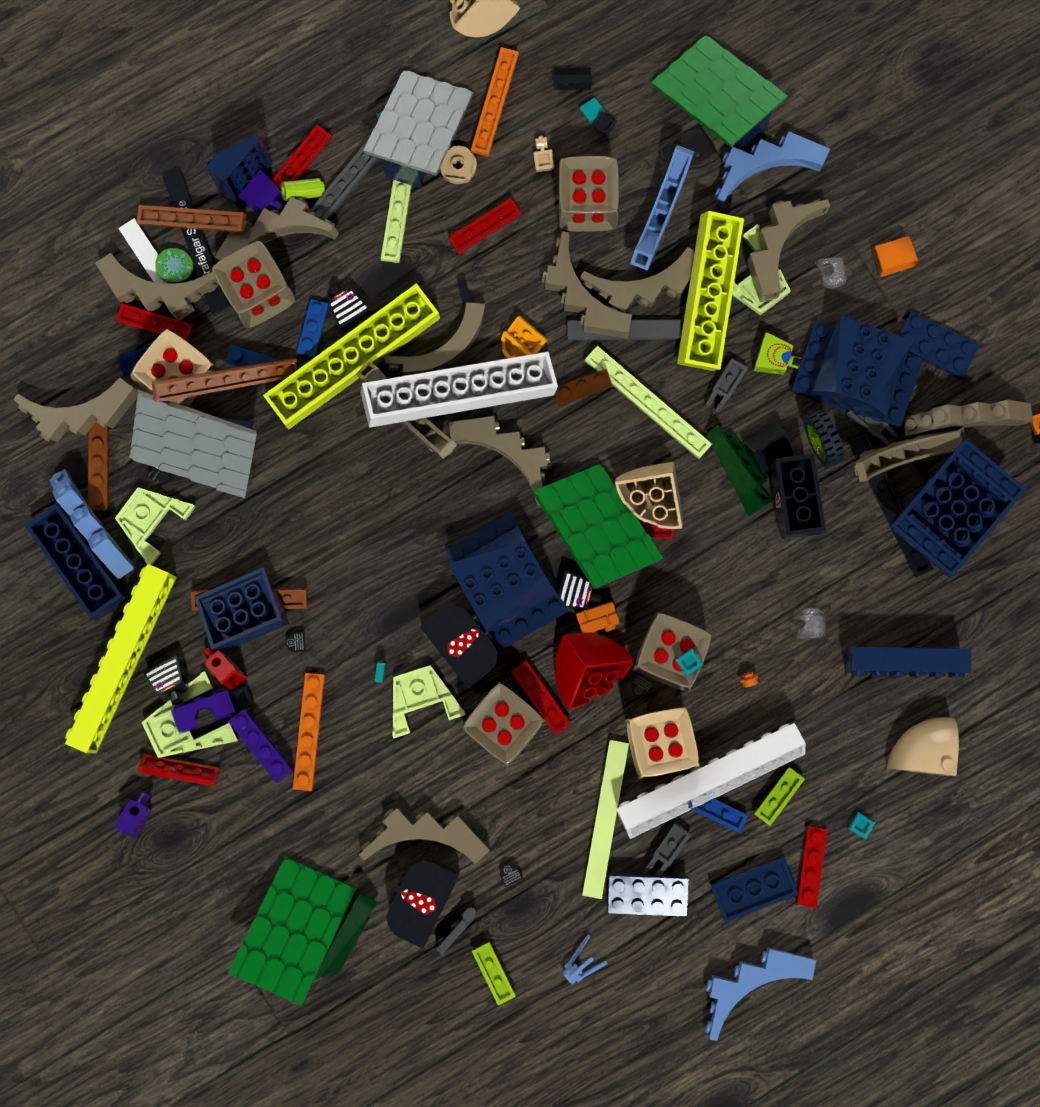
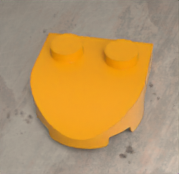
[501,316,548,358]

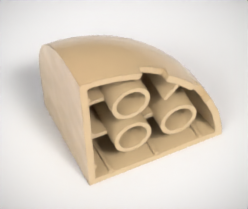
[450,0,520,37]
[615,462,683,529]
[887,717,959,776]

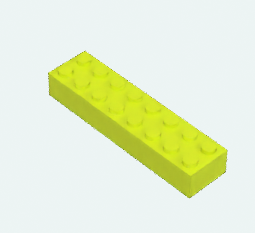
[677,211,744,371]

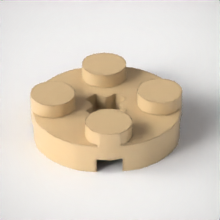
[440,146,477,184]

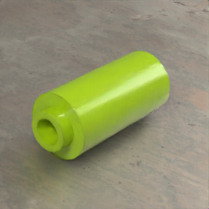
[281,178,325,201]

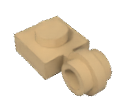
[533,136,555,172]

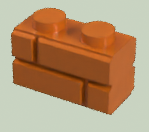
[575,601,620,635]

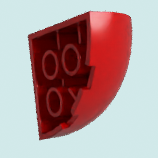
[555,633,634,710]

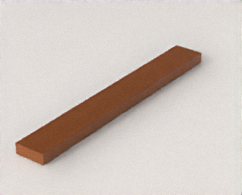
[152,357,297,403]

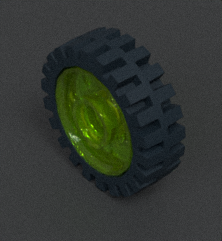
[804,410,845,468]

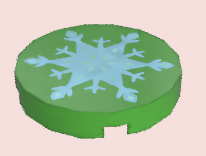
[155,248,193,284]

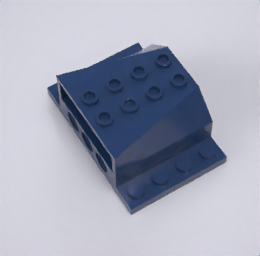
[791,316,923,429]
[890,439,1027,578]
[446,511,569,650]

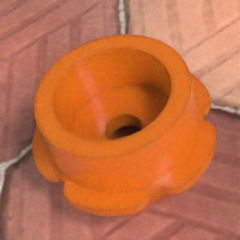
[740,672,758,687]

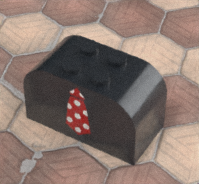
[771,454,826,539]
[420,606,498,690]
[387,859,460,949]

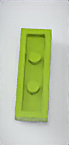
[754,767,805,826]
[472,942,516,1006]

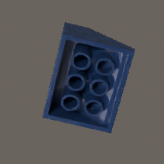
[206,135,272,207]
[194,567,289,652]

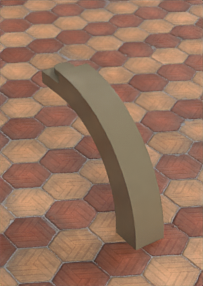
[384,302,485,376]

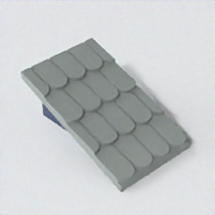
[363,70,474,188]
[129,390,257,498]

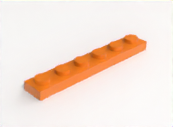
[471,47,519,157]
[293,673,325,791]

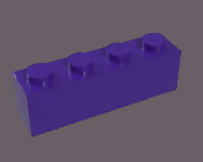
[228,709,295,783]

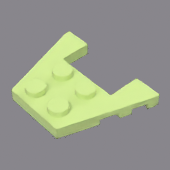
[115,488,196,565]
[392,665,466,738]

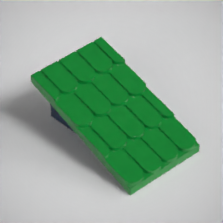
[651,35,787,150]
[532,464,663,590]
[228,857,357,1006]

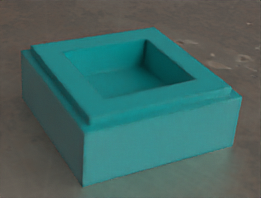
[579,97,605,124]
[676,649,703,676]
[375,663,386,684]
[848,812,876,839]

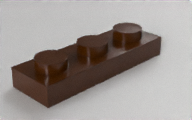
[555,369,613,407]

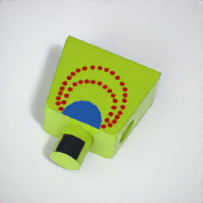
[753,333,801,375]

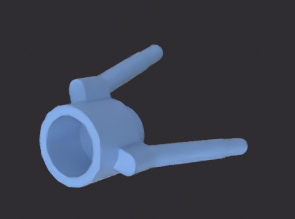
[562,934,607,984]

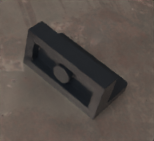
[554,67,592,90]

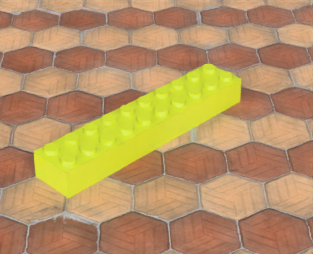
[263,283,440,430]
[65,564,177,754]

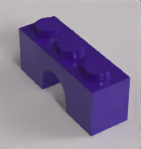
[171,689,235,735]

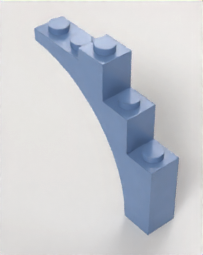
[714,132,830,208]
[630,145,694,271]
[50,469,134,580]
[705,947,816,1041]

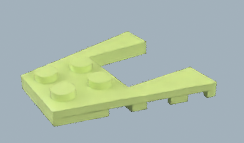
[732,224,791,316]
[142,671,238,758]

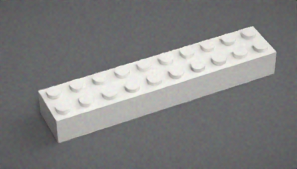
[361,352,558,428]
[617,723,806,839]

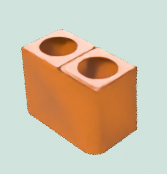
[872,236,918,277]

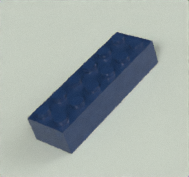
[25,504,128,621]
[845,647,971,678]

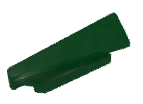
[707,425,773,516]
[315,892,378,980]

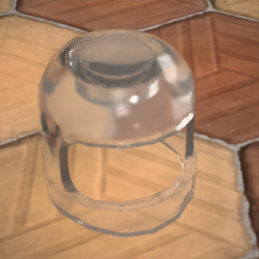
[815,257,847,289]
[797,607,826,639]

